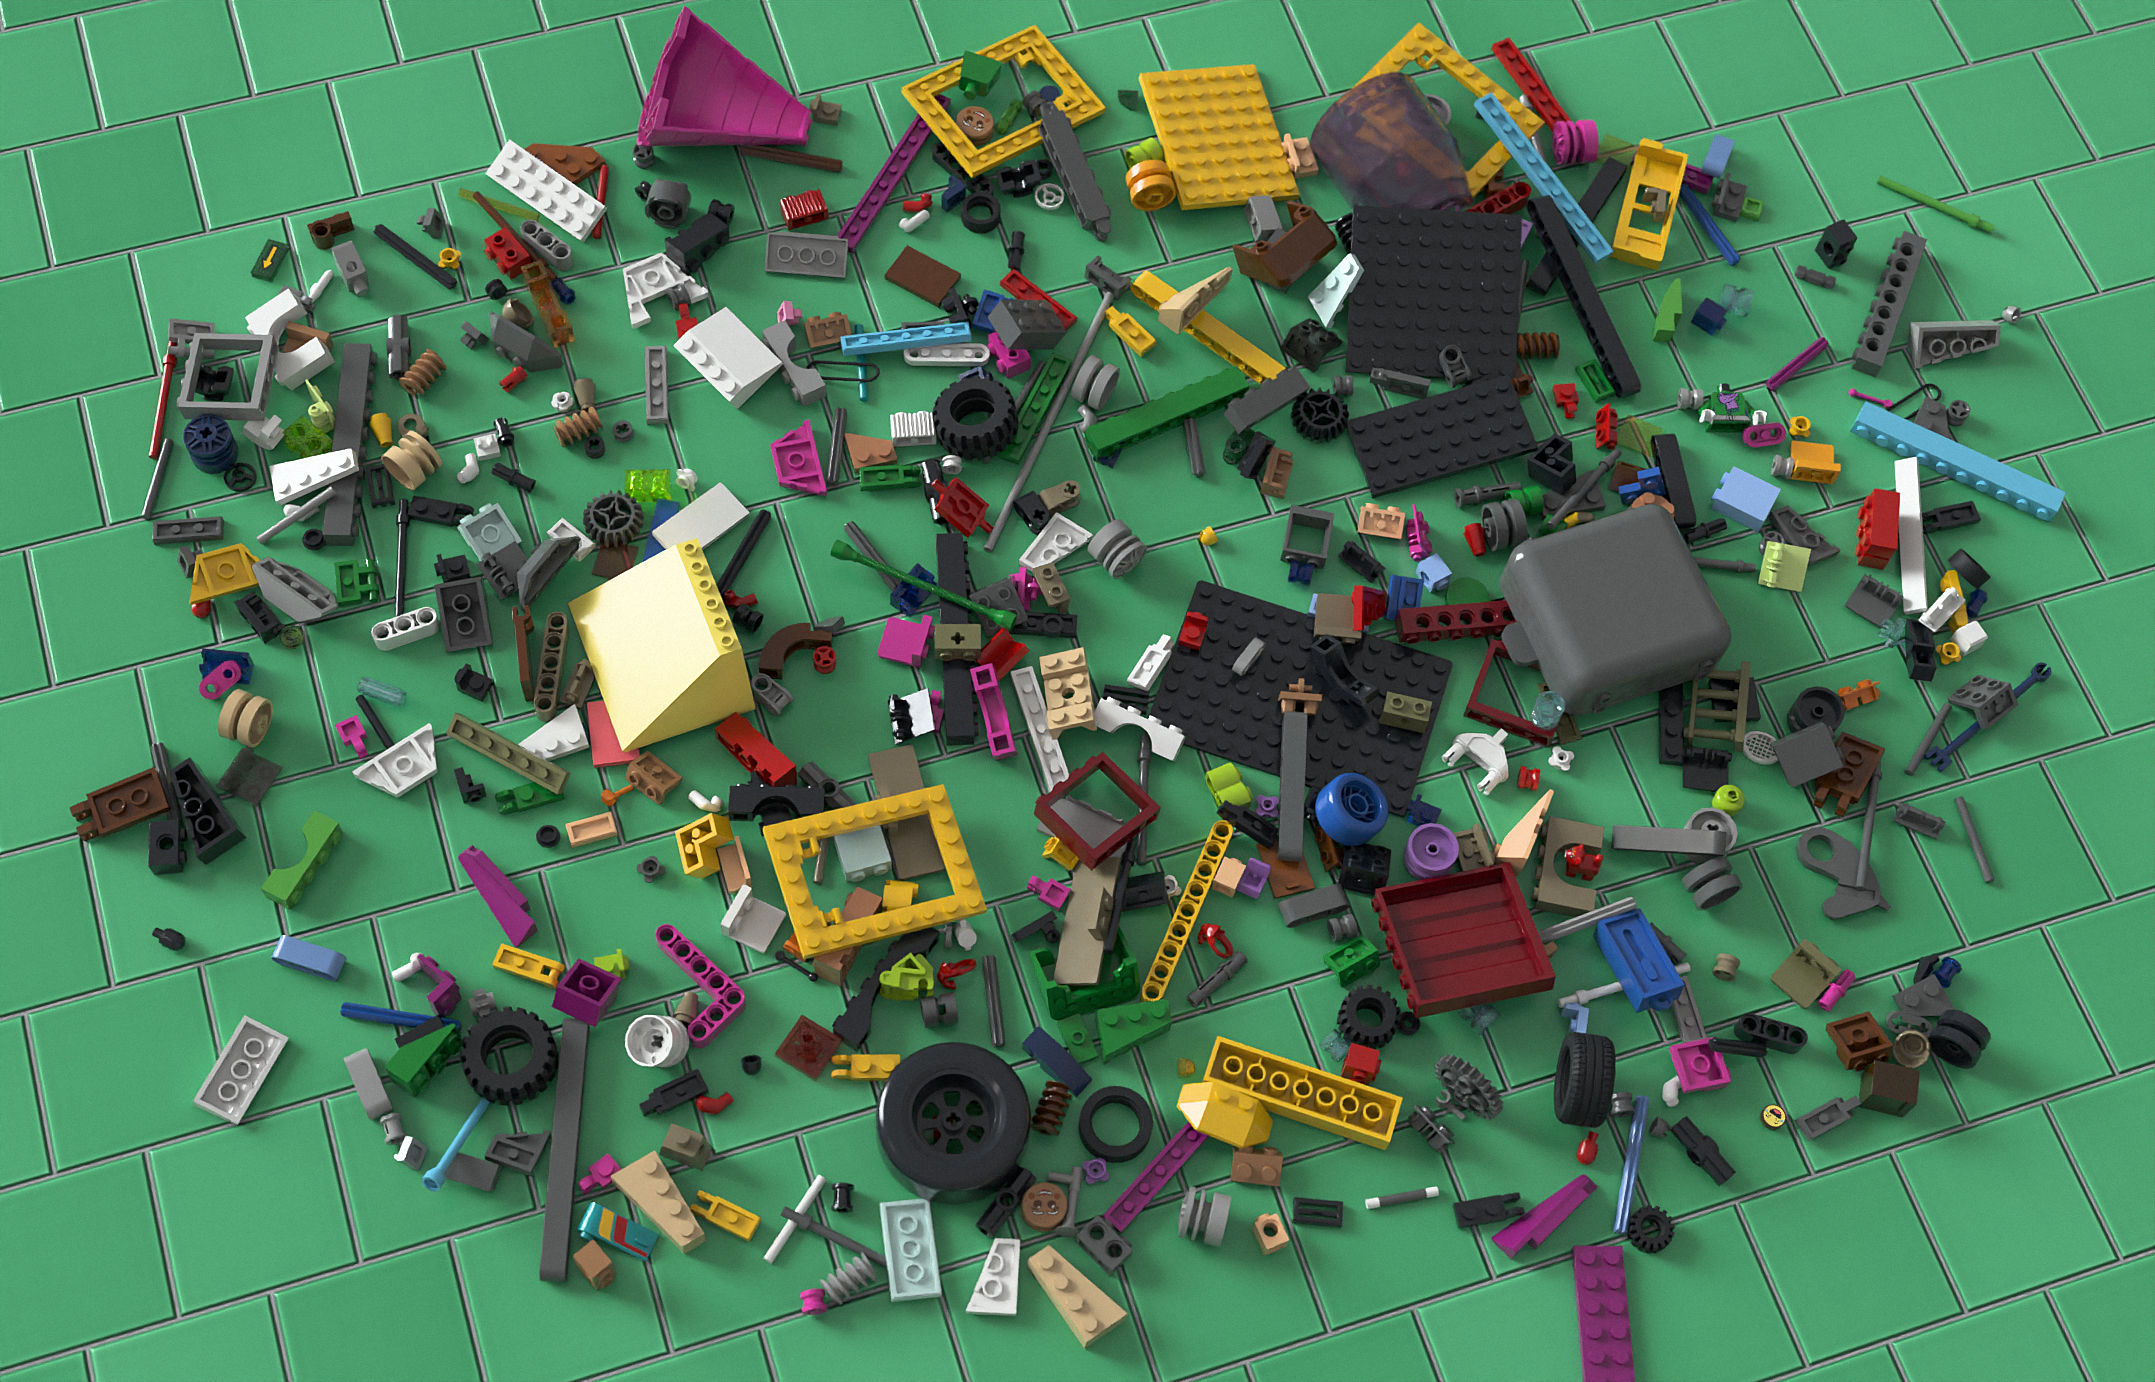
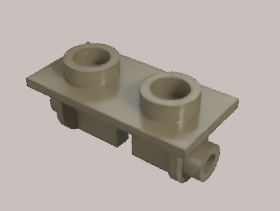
[559,659,595,709]

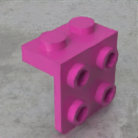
[878,615,935,668]

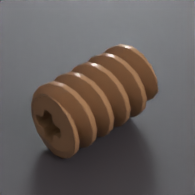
[399,349,447,396]
[553,406,603,448]

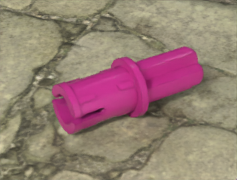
[1818,969,1856,1012]

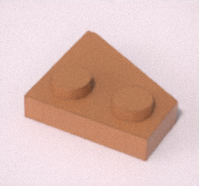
[844,433,897,473]

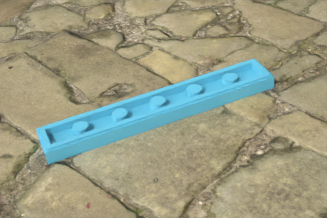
[841,322,972,356]

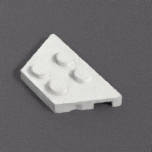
[352,723,438,798]

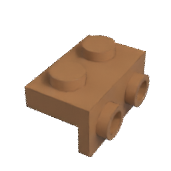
[1230,1146,1283,1187]

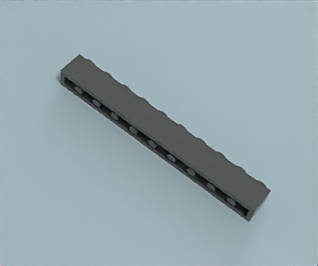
[323,343,377,546]

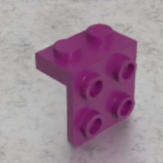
[417,954,462,1018]

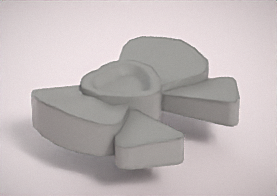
[939,922,952,948]

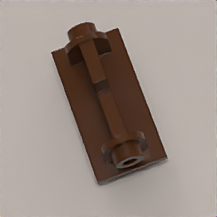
[1314,825,1344,872]

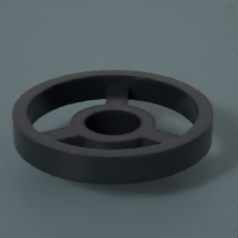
[224,463,257,492]

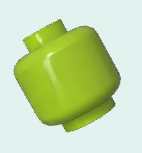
[1712,784,1745,818]

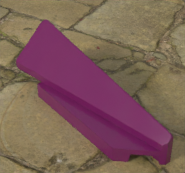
[458,845,538,947]
[1491,1174,1598,1259]

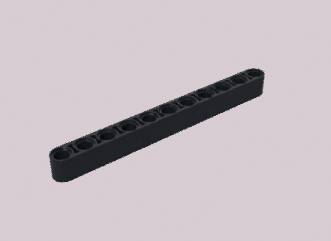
[1527,195,1641,398]

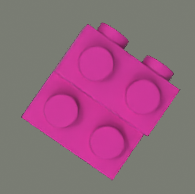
[1669,1037,1731,1093]

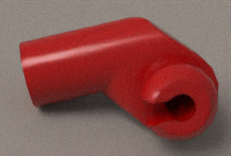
[723,590,758,609]

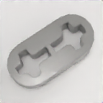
[1232,637,1266,676]

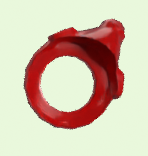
[1197,923,1233,959]
[937,959,977,990]

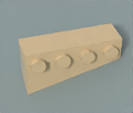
[611,1150,706,1254]
[1027,1245,1128,1349]

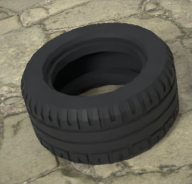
[1554,1032,1616,1128]

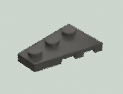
[1768,506,1841,567]

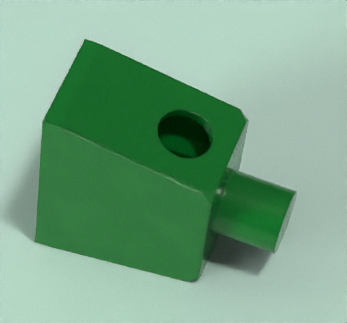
[959,50,1002,100]

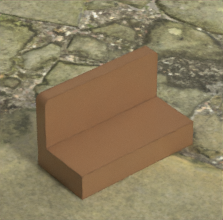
[282,321,333,353]

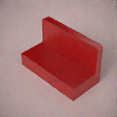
[975,628,1029,681]

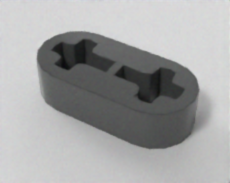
[1885,1010,1933,1038]

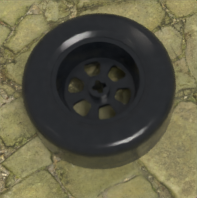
[876,1042,1031,1205]

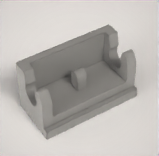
[1244,195,1283,243]

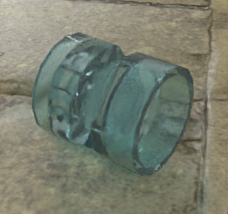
[1717,283,1754,317]
[1530,691,1565,731]
[1456,1004,1501,1035]

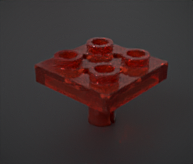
[775,1015,843,1081]

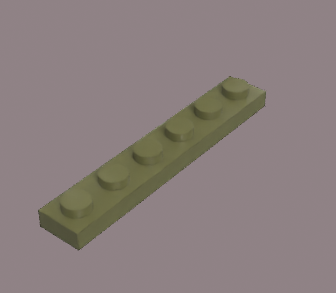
[446,713,571,794]

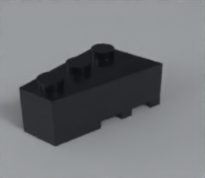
[665,212,730,276]

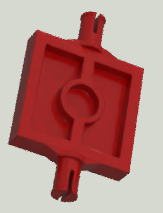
[931,477,994,538]

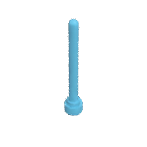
[422,1098,490,1192]

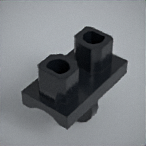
[941,287,979,328]

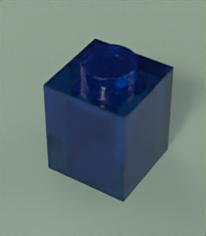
[1691,297,1728,335]

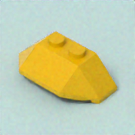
[1176,1082,1273,1149]

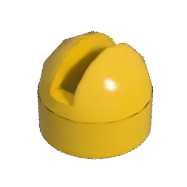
[1199,526,1218,546]

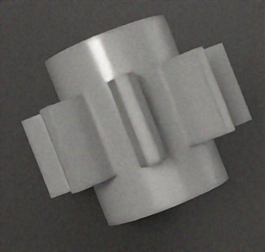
[468,988,497,1018]

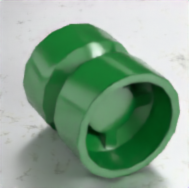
[1505,485,1544,515]

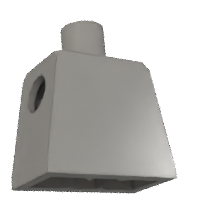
[331,240,369,296]

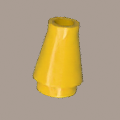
[369,413,393,447]

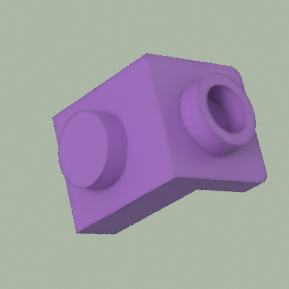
[1236,858,1271,899]

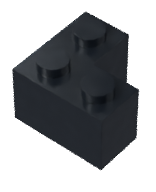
[1527,433,1577,495]

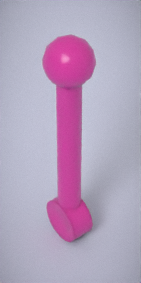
[1849,388,1892,409]

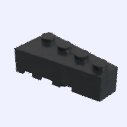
[170,757,247,865]

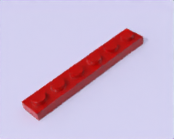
[1491,37,1571,133]

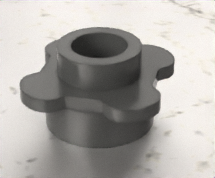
[637,856,665,883]

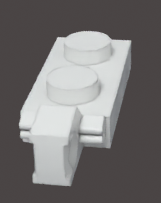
[1127,634,1174,692]

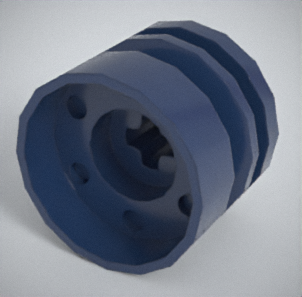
[183,414,239,474]

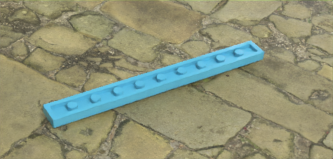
[1474,92,1613,264]

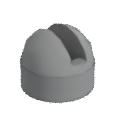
[2002,306,2021,324]

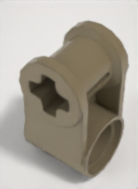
[1038,480,1080,517]

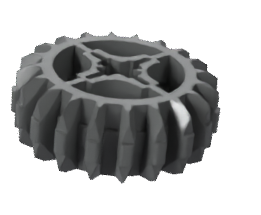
[583,490,644,548]

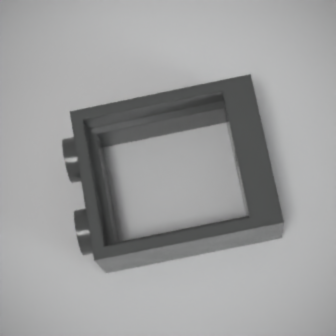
[1280,505,1335,569]

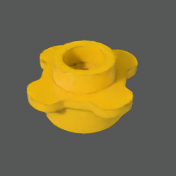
[438,248,461,269]
[1789,416,1811,438]
[1936,642,1962,665]

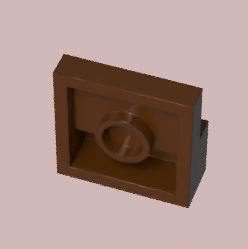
[1825,1011,1893,1071]

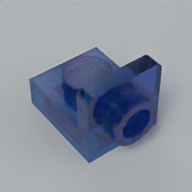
[1406,794,1442,827]

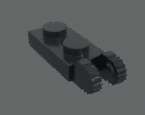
[408,495,474,527]
[1922,501,1981,534]
[1452,1192,1525,1229]

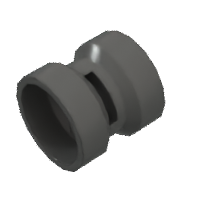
[1327,913,1358,942]

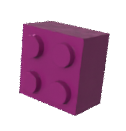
[552,958,622,1027]

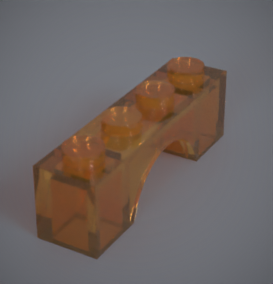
[521,260,575,348]

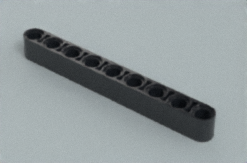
[1526,156,1628,296]

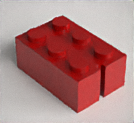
[1855,488,1900,570]

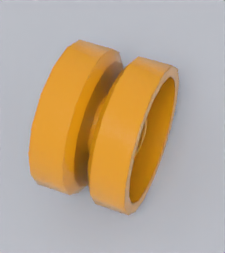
[1125,160,1177,211]

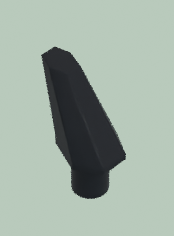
[1913,954,1939,984]

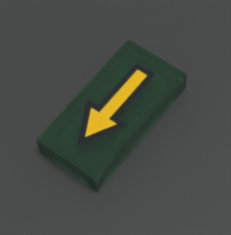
[251,239,290,282]

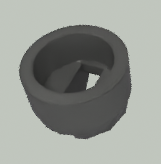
[1649,1117,1670,1138]

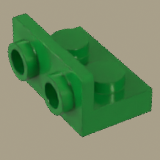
[1323,934,1380,988]

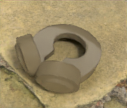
[397,414,429,438]

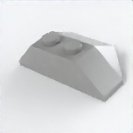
[252,557,337,622]

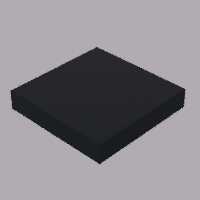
[1708,677,1761,722]

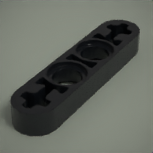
[932,142,994,195]

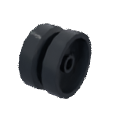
[1787,686,1845,733]
[1928,1009,1991,1069]

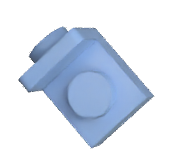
[1561,1003,1589,1033]

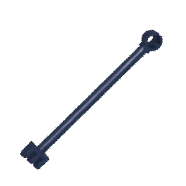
[1924,662,2052,773]

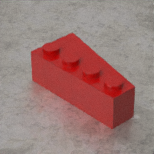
[715,712,797,787]

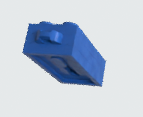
[1593,908,1685,1013]

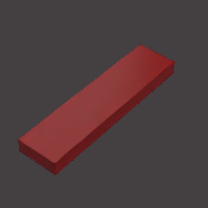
[1000,269,1077,331]

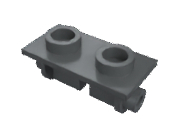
[1893,802,1945,839]

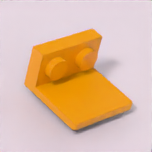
[1790,441,1841,484]

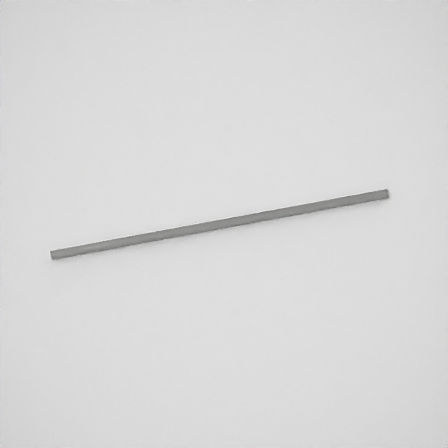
[983,292,1114,553]

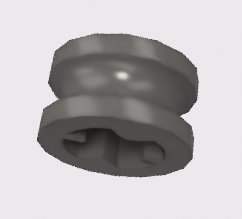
[613,420,634,442]

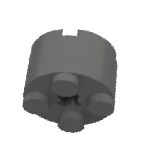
[645,179,691,228]

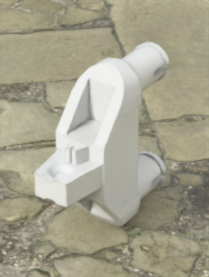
[1442,729,1508,795]

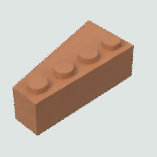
[813,886,883,987]

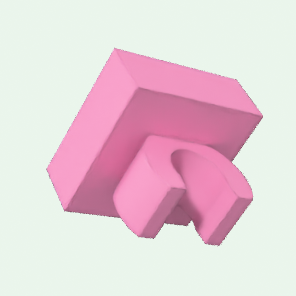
[777,301,802,327]

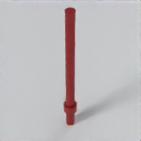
[149,342,177,459]

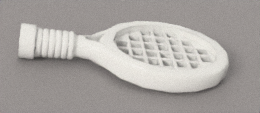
[1742,731,1778,765]

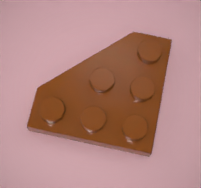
[524,143,606,185]

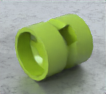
[1125,138,1164,169]

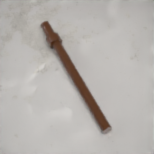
[472,191,558,283]

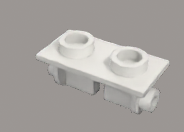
[1918,587,1966,633]

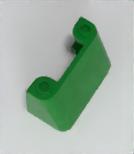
[1029,926,1140,1020]

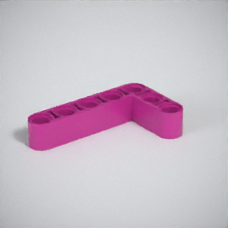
[655,924,746,1049]

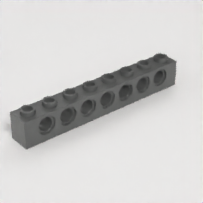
[1851,231,1928,378]

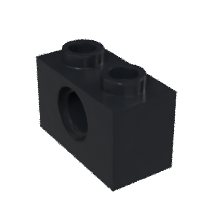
[1815,219,1858,269]
[148,820,187,875]

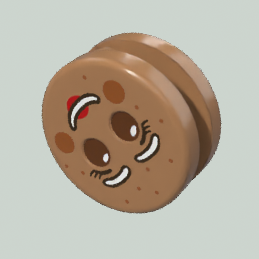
[956,106,994,147]
[1021,1182,1068,1232]

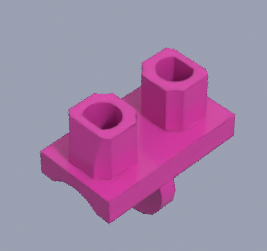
[1009,567,1043,612]

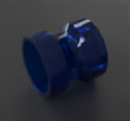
[1288,561,1314,586]

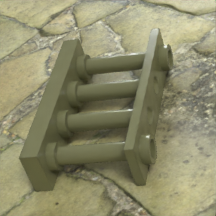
[1684,661,1751,752]

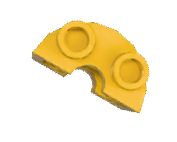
[882,879,919,913]

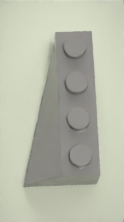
[1908,320,2001,369]

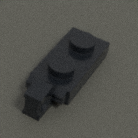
[1216,800,1278,849]
[639,1069,709,1117]

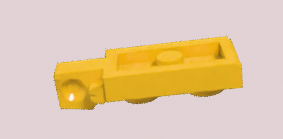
[1105,306,1157,357]

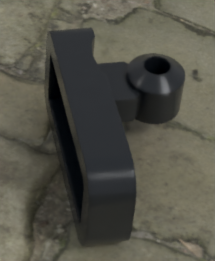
[1011,910,1060,944]

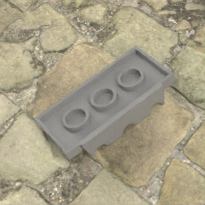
[765,231,848,278]
[1036,795,1127,859]

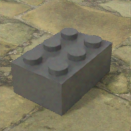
[988,300,1067,350]

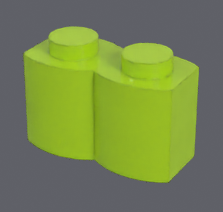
[1205,762,1253,808]

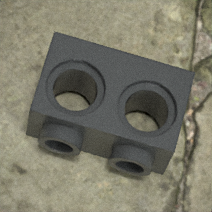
[1075,1215,1133,1277]

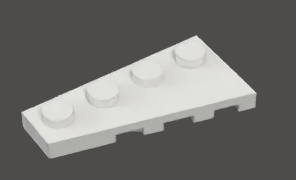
[269,448,359,506]

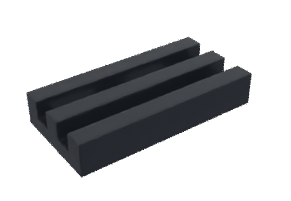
[365,464,395,509]
[1103,684,1150,715]
[1292,1197,1343,1228]

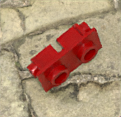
[1595,403,1618,450]

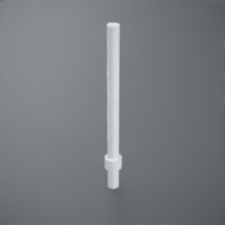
[1557,962,1690,1008]

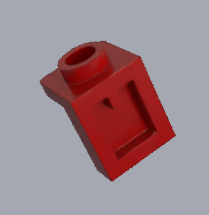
[1178,612,1209,651]

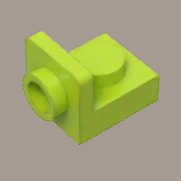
[594,949,630,979]

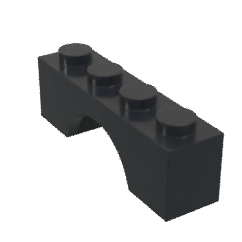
[728,784,825,822]

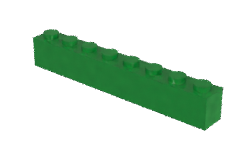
[1084,366,1250,461]

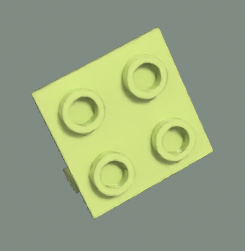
[305,380,336,435]
[1758,541,1811,592]

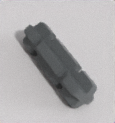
[1795,265,1836,289]

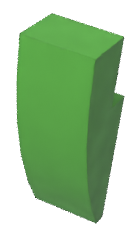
[1653,278,1682,342]

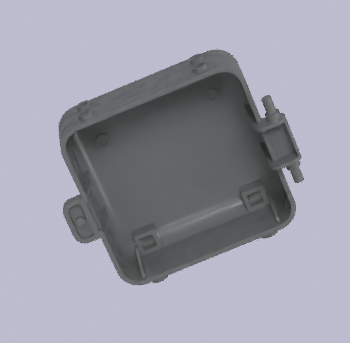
[1500,504,1732,716]

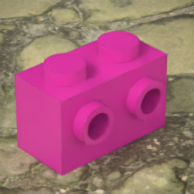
[986,332,1031,379]

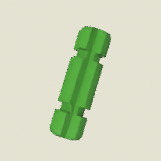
[995,99,1022,134]

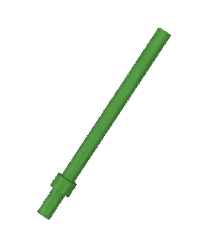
[1877,175,1995,233]

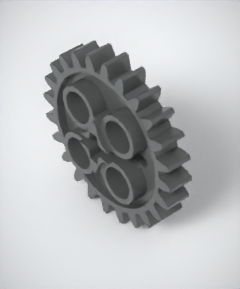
[1434,1054,1504,1120]

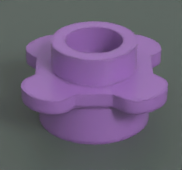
[1256,795,1279,818]
[1082,1158,1109,1184]

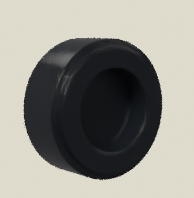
[1041,614,1064,638]

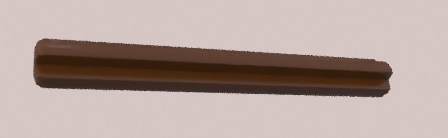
[741,144,843,172]

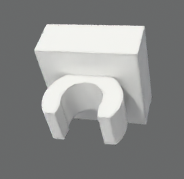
[473,434,501,461]

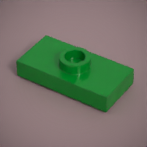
[1057,1013,1098,1065]

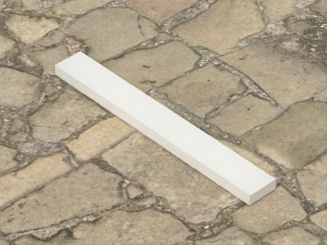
[1895,457,1928,615]

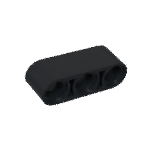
[1734,1013,1808,1054]

